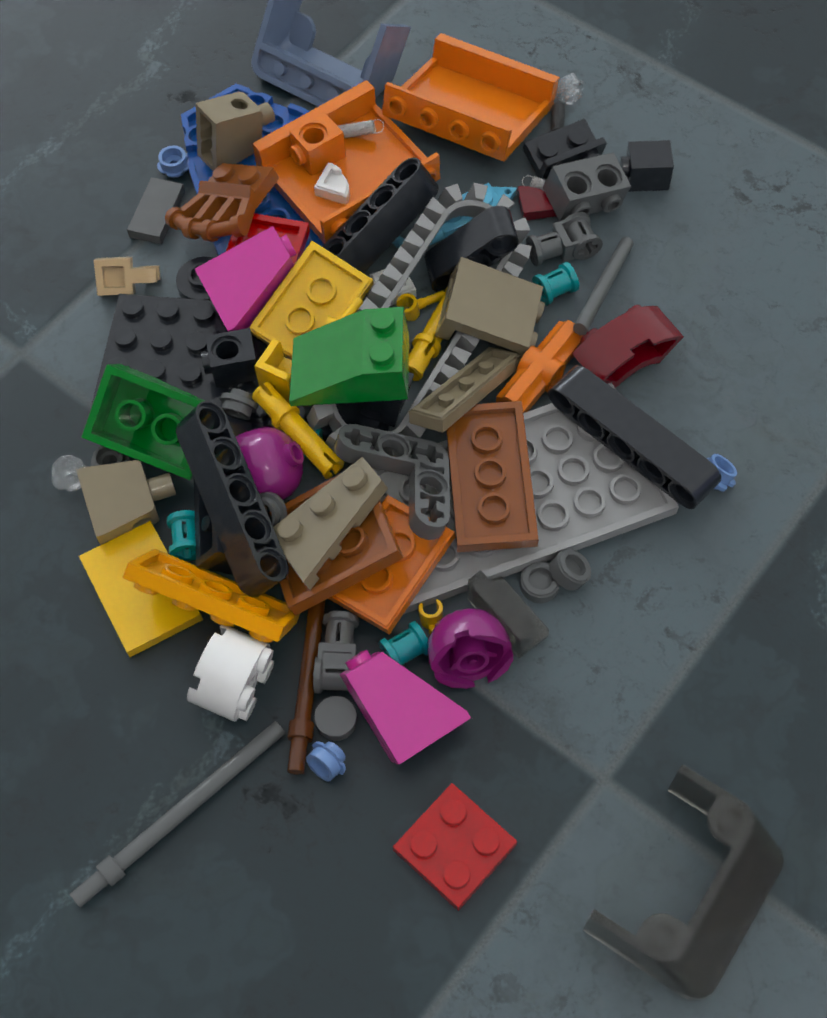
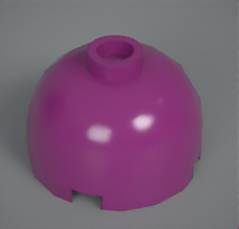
[235,427,304,507]
[428,608,513,689]

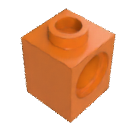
[289,111,346,176]

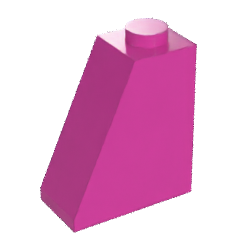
[195,226,297,332]
[339,649,471,765]

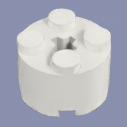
[187,625,275,722]

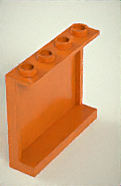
[382,33,560,162]
[252,80,440,244]

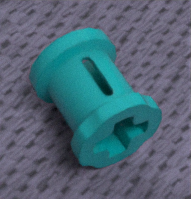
[532,262,580,306]
[166,510,196,561]
[378,621,429,665]

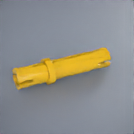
[409,286,448,381]
[252,382,344,479]

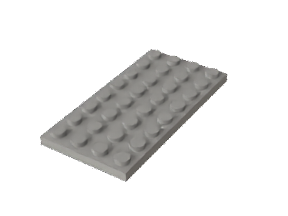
[372,382,679,615]

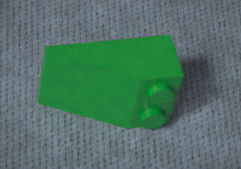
[289,307,409,406]
[81,364,205,480]

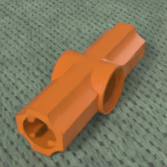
[496,320,583,413]

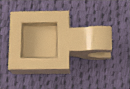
[94,257,161,296]

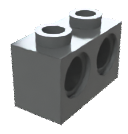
[543,152,631,221]

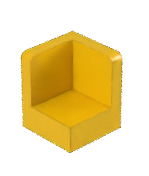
[254,339,292,403]

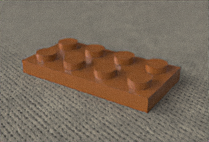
[446,401,539,552]

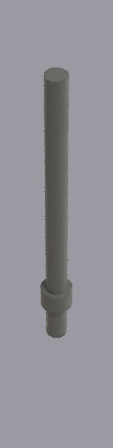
[69,721,286,908]

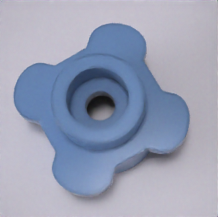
[707,454,737,492]

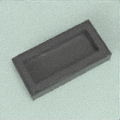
[127,177,185,244]

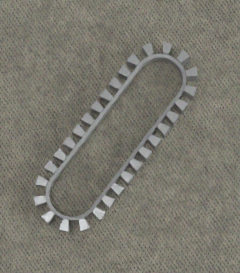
[307,183,532,457]

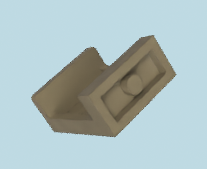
[435,257,545,358]

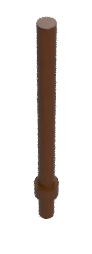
[287,600,326,775]

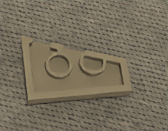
[273,457,388,590]

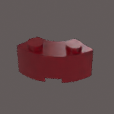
[572,304,684,387]

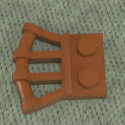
[165,163,279,242]

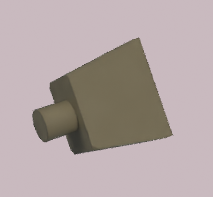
[196,91,275,171]
[76,460,176,545]

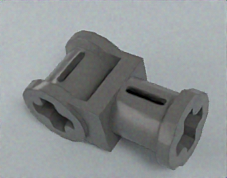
[526,212,603,266]
[313,611,359,695]

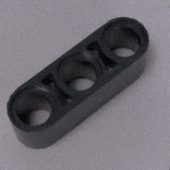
[424,206,519,292]

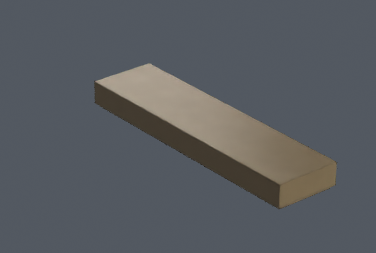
[409,347,521,433]

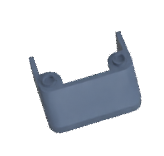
[252,0,411,107]

